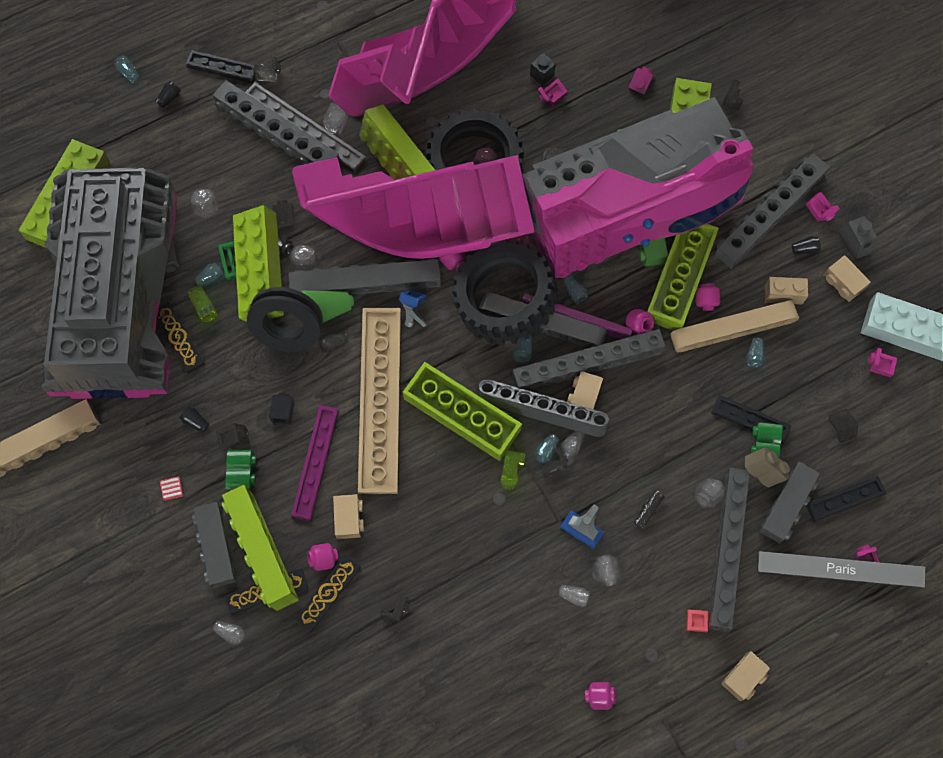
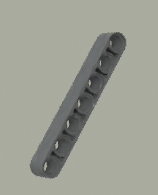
[478,292,607,348]
[478,380,609,437]

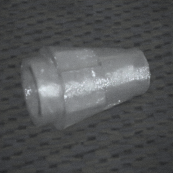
[560,431,586,458]
[559,584,590,607]
[213,620,245,645]

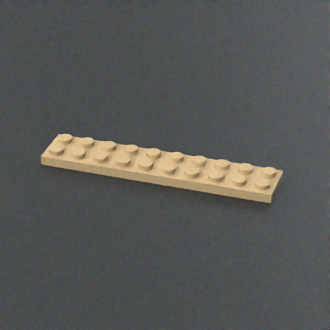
[358,308,401,494]

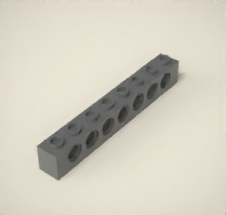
[213,80,341,165]
[715,153,830,269]
[512,329,665,391]

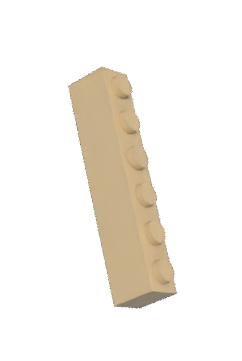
[0,399,101,477]

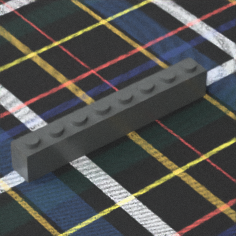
[289,258,441,295]
[708,467,750,632]

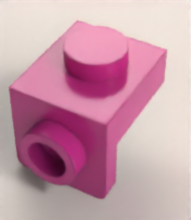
[628,66,655,95]
[538,78,569,107]
[805,192,840,221]
[868,348,897,377]
[853,544,879,562]

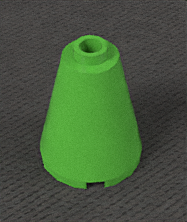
[301,290,354,323]

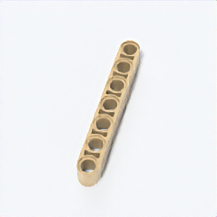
[670,300,799,353]

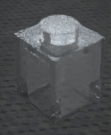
[323,103,349,135]

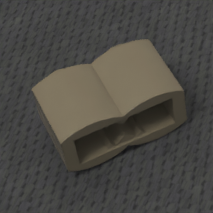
[745,448,790,487]

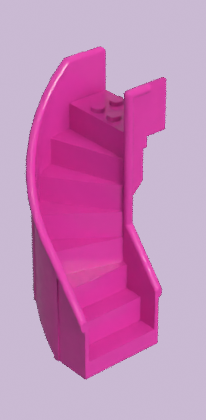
[329,0,516,117]
[292,155,535,259]

